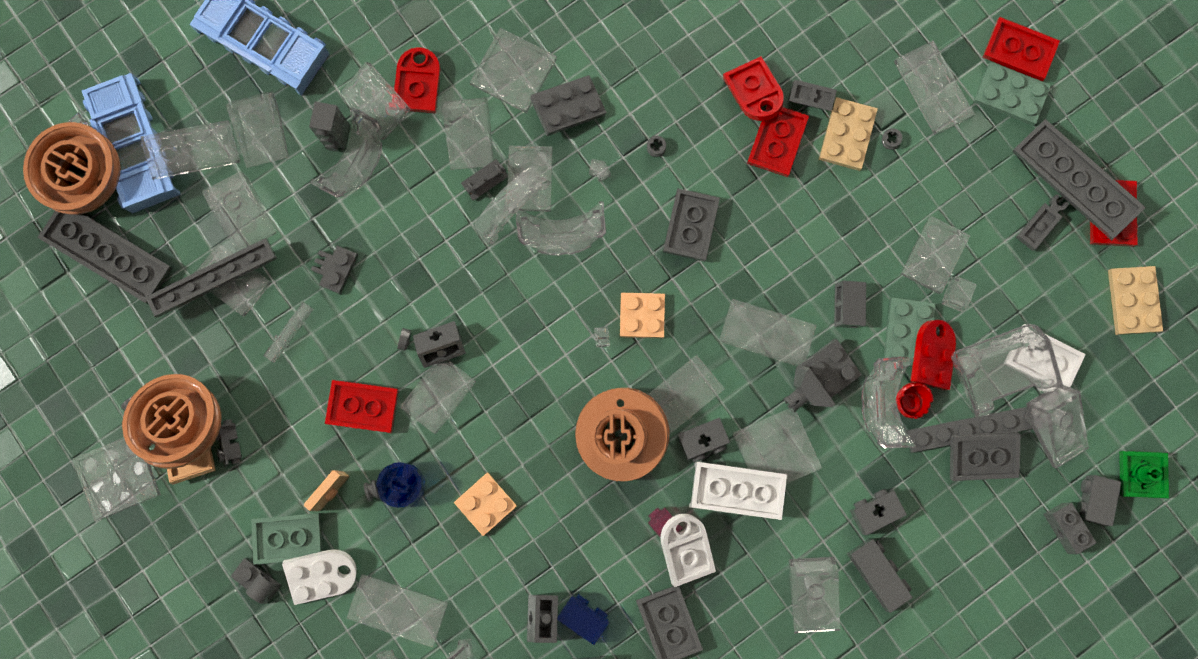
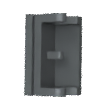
[788,80,837,112]
[834,280,866,328]

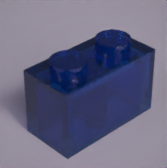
[557,594,610,645]

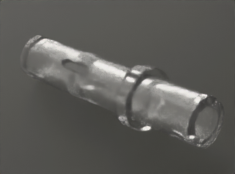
[263,302,314,363]

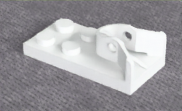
[689,462,787,520]

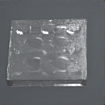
[470,28,557,114]
[732,409,822,484]
[72,437,161,521]

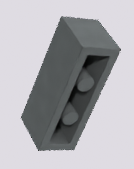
[309,101,350,151]
[847,539,913,613]

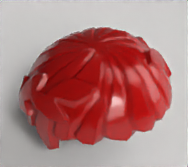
[896,382,933,419]

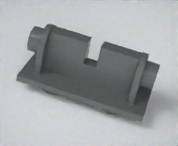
[461,159,509,201]
[215,419,242,467]

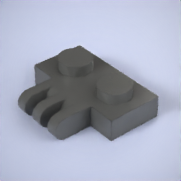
[310,246,358,295]

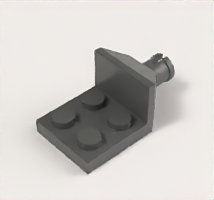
[783,339,862,413]

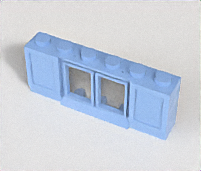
[190,0,329,96]
[82,73,181,213]

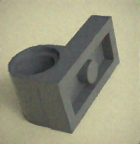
[230,558,281,604]

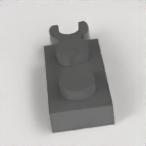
[1016,194,1069,251]

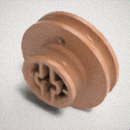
[23,122,121,215]
[122,374,221,469]
[575,387,670,481]

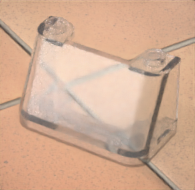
[951,324,1063,418]

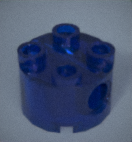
[376,462,426,508]

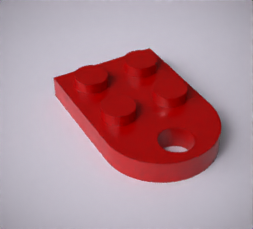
[392,47,441,113]
[723,56,784,121]
[911,320,956,390]

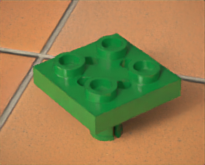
[1119,451,1169,498]

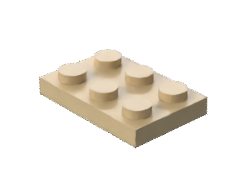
[818,97,878,171]
[1108,266,1163,335]

